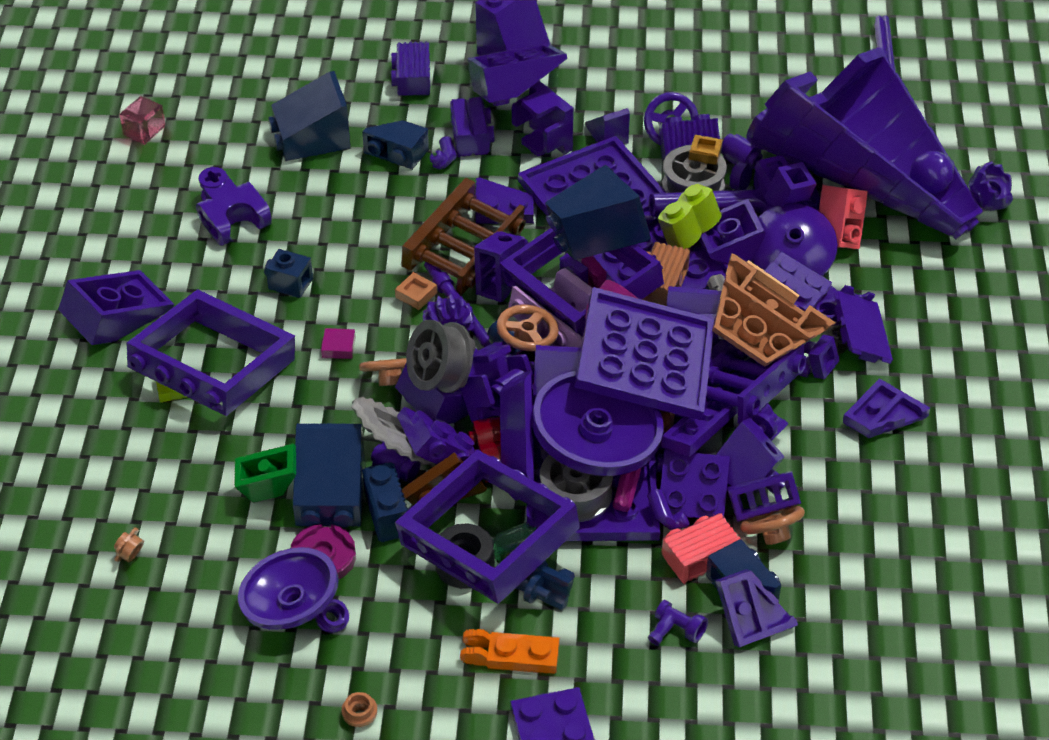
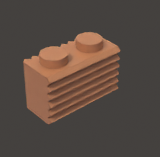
[642,242,690,306]

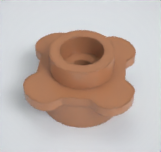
[114,527,144,563]

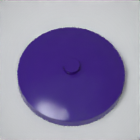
[532,370,664,476]

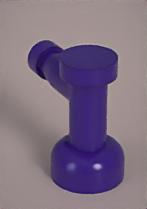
[648,600,709,645]

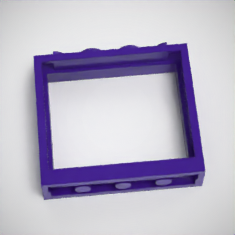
[499,228,664,337]
[126,289,295,416]
[395,449,580,604]

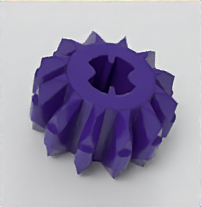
[422,293,475,333]

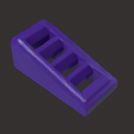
[727,471,801,522]

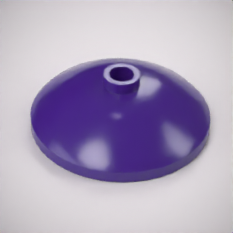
[752,203,837,277]
[238,547,339,630]

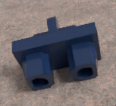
[516,560,575,610]

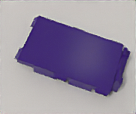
[834,285,893,364]

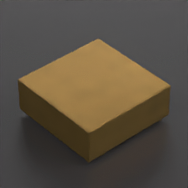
[689,135,723,165]

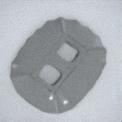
[351,397,436,467]

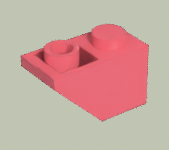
[819,185,868,249]

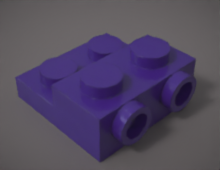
[765,251,832,311]
[397,406,475,465]

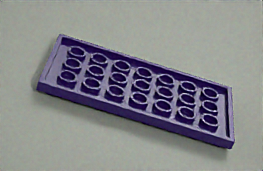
[518,136,729,290]

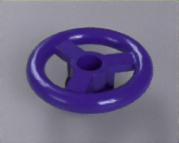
[644,92,698,146]

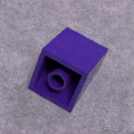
[475,0,551,56]

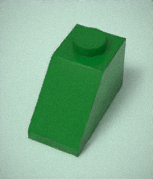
[234,443,296,503]

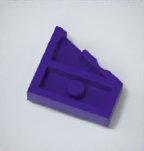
[842,378,930,438]

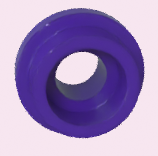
[315,599,349,633]

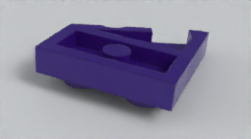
[476,178,534,224]
[715,569,798,647]

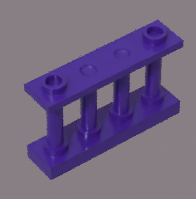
[706,339,807,424]

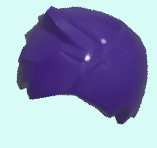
[968,161,1013,211]

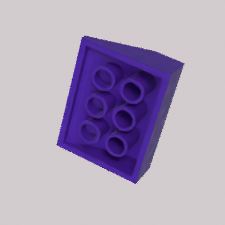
[467,43,568,106]

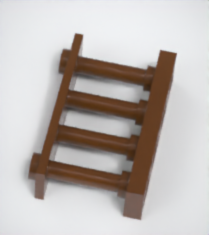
[401,178,526,296]

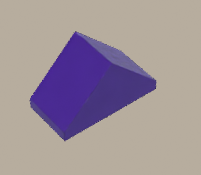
[585,108,630,144]

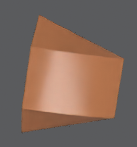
[712,253,836,367]

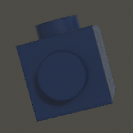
[264,249,313,298]

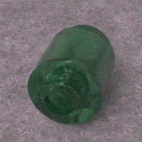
[493,522,537,564]

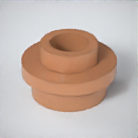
[342,692,377,727]

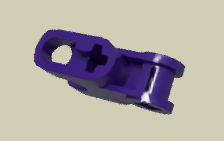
[196,167,272,246]

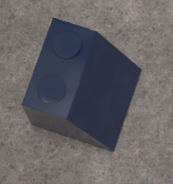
[268,71,351,161]
[545,164,651,260]
[293,423,366,527]

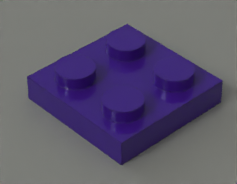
[510,687,595,740]

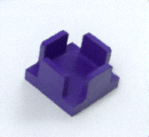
[512,80,574,156]
[461,341,534,423]

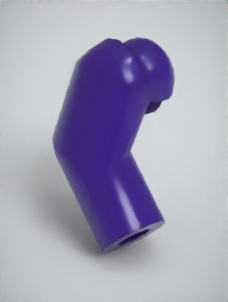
[647,489,690,531]

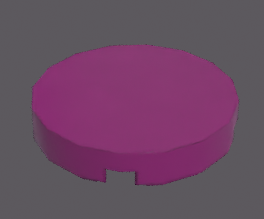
[291,524,356,579]

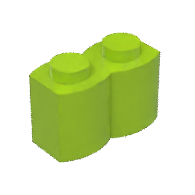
[658,183,722,249]

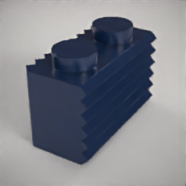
[362,462,408,542]

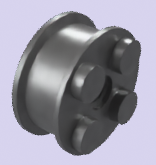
[662,145,727,193]
[406,320,475,393]
[540,455,613,522]

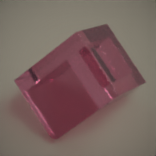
[119,96,166,145]

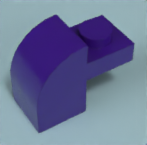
[754,155,816,207]

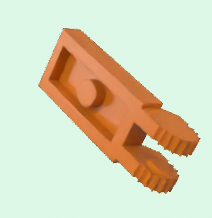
[460,629,560,674]

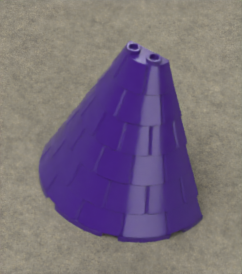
[746,47,983,240]

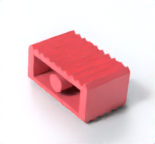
[662,513,740,584]

